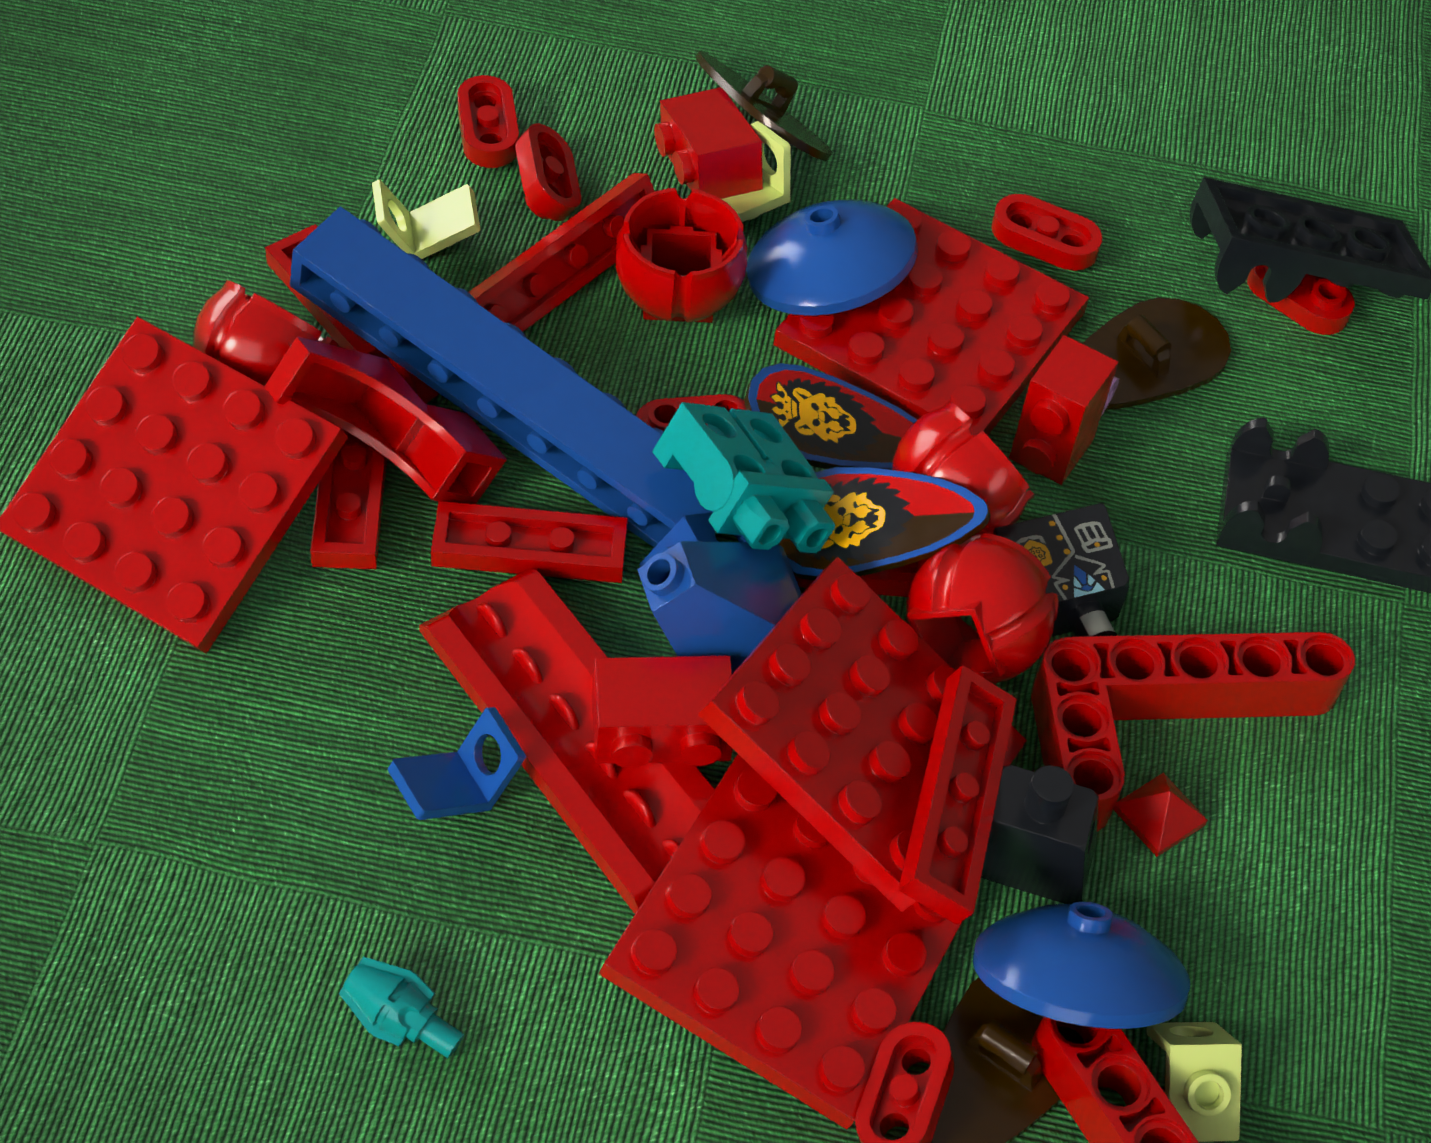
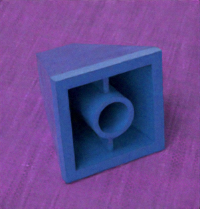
[637,541,802,674]

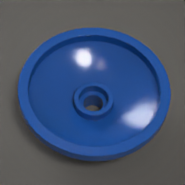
[746,199,918,316]
[973,902,1190,1029]

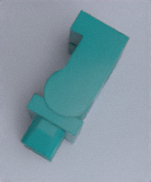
[652,402,835,553]

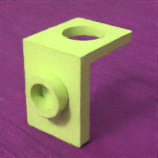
[722,121,791,222]
[372,179,480,259]
[1147,1022,1242,1142]

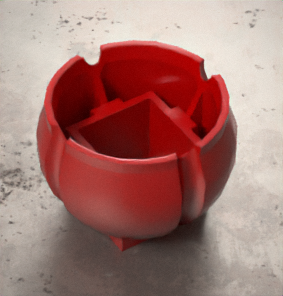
[615,188,748,323]
[193,280,339,386]
[892,402,1035,542]
[906,533,1059,683]

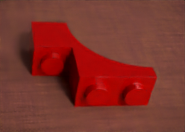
[264,337,507,504]

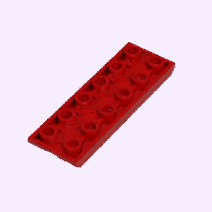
[419,569,715,914]

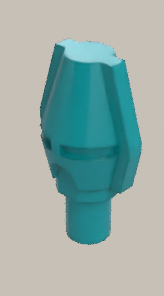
[338,956,464,1059]

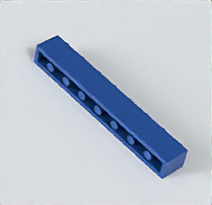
[290,206,714,548]

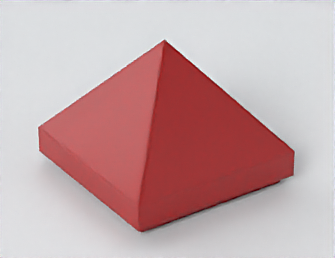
[1113,772,1208,857]

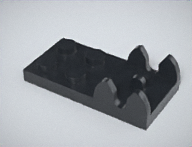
[1189,177,1431,303]
[1216,418,1431,593]

